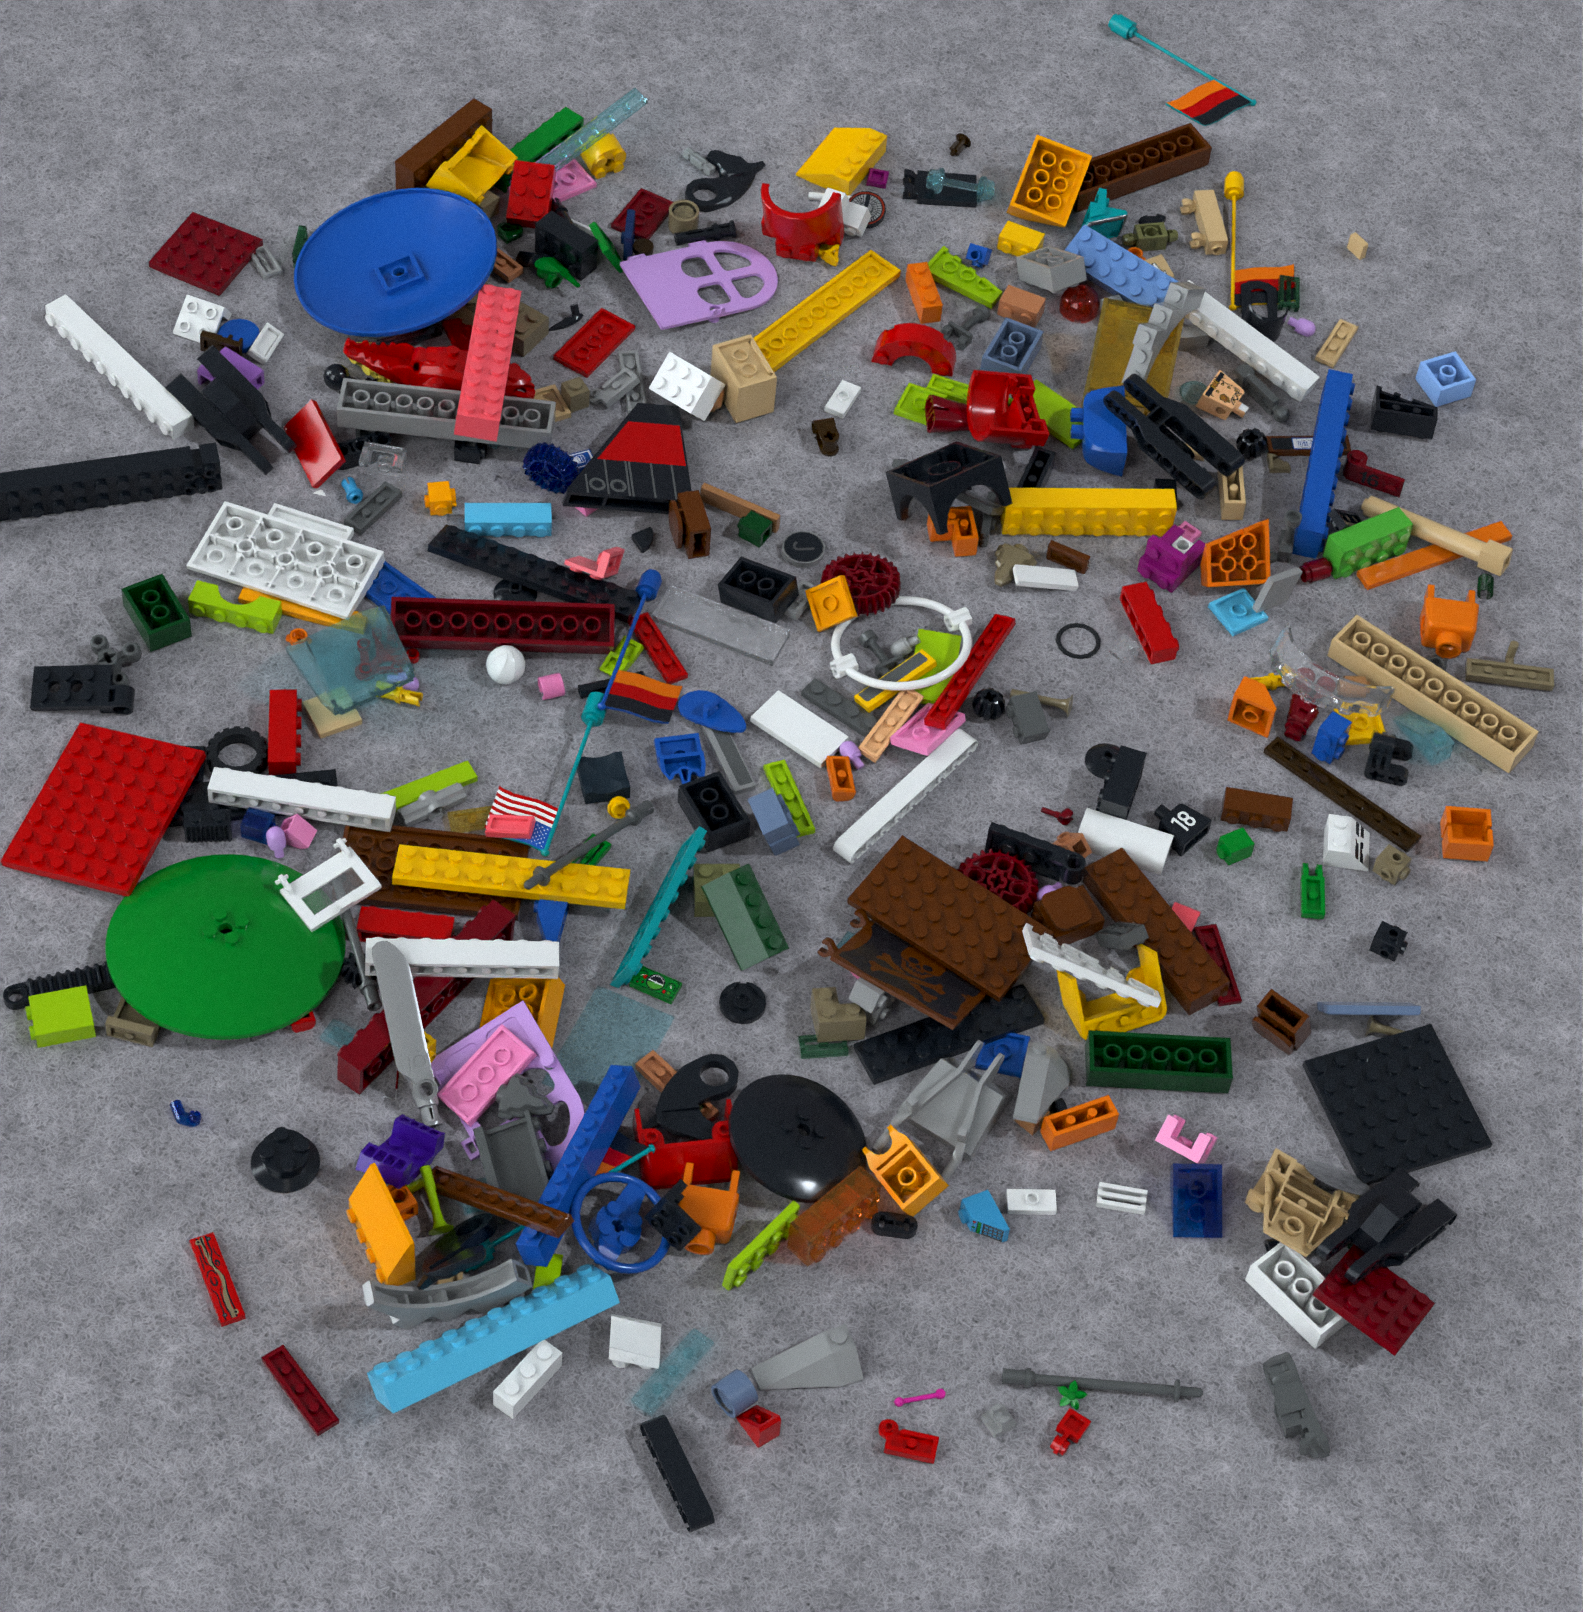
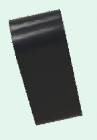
[337,432,392,470]

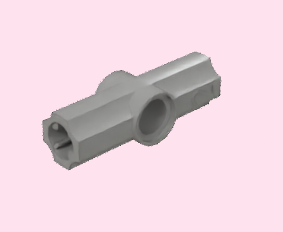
[397,783,467,827]

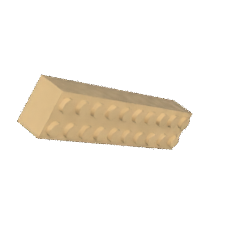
[1327,615,1539,773]

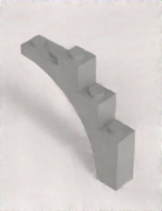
[1122,282,1206,383]
[362,1259,532,1330]

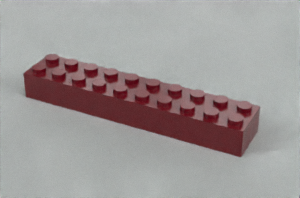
[390,597,615,654]
[337,899,515,1095]

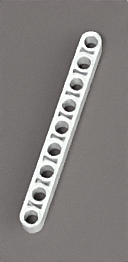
[833,728,978,864]

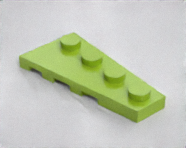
[928,246,1002,309]

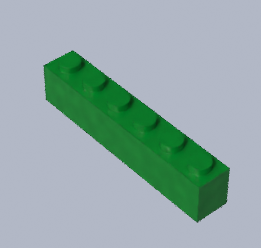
[493,107,584,193]

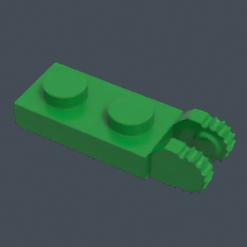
[1300,863,1325,920]

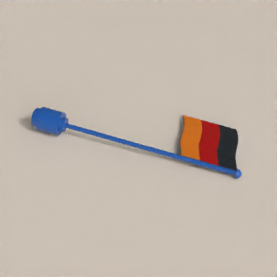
[598,569,682,724]

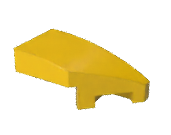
[818,244,839,267]

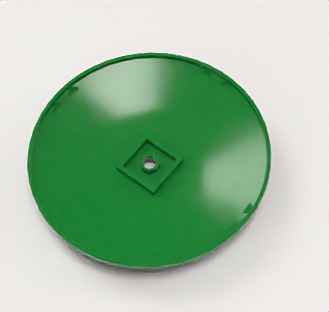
[105,854,346,1040]

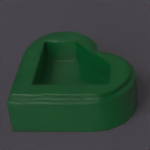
[497,222,523,244]

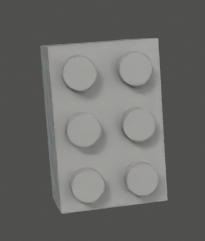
[1016,245,1087,293]

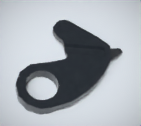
[644,1054,739,1141]
[417,1213,497,1290]

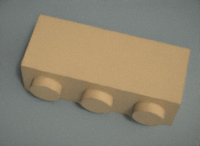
[1217,466,1246,520]

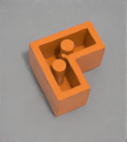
[927,506,979,557]

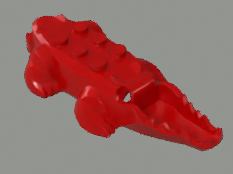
[343,337,535,399]

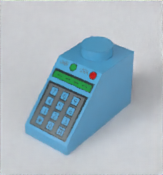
[958,1190,1010,1242]

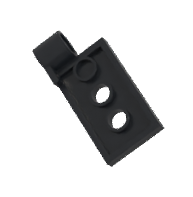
[30,665,135,714]
[984,822,1086,885]

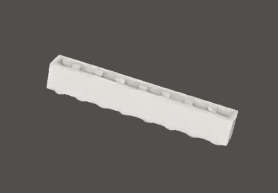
[1185,280,1319,402]
[207,767,396,832]
[365,937,559,979]

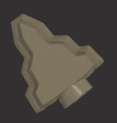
[995,543,1037,587]

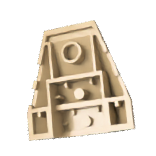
[1263,1148,1360,1257]

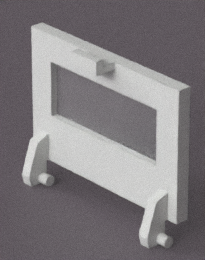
[274,838,382,932]

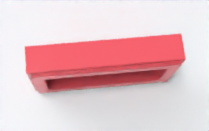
[485,814,536,839]

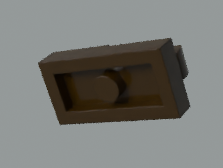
[200,330,243,356]

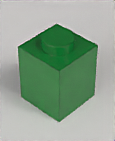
[1216,827,1255,865]

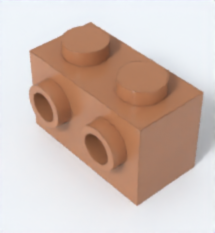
[997,285,1046,328]

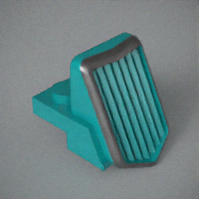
[1080,188,1128,239]

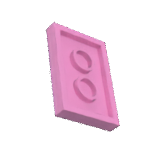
[890,703,966,756]

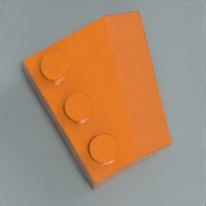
[1201,518,1270,587]

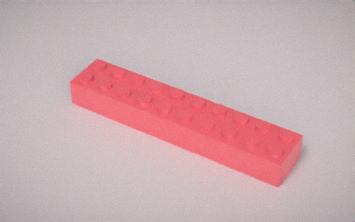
[454,284,522,442]

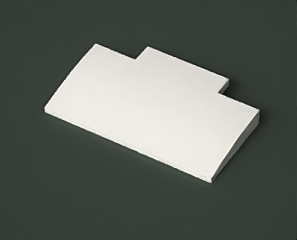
[186,501,385,620]

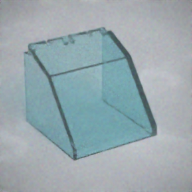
[285,605,415,715]

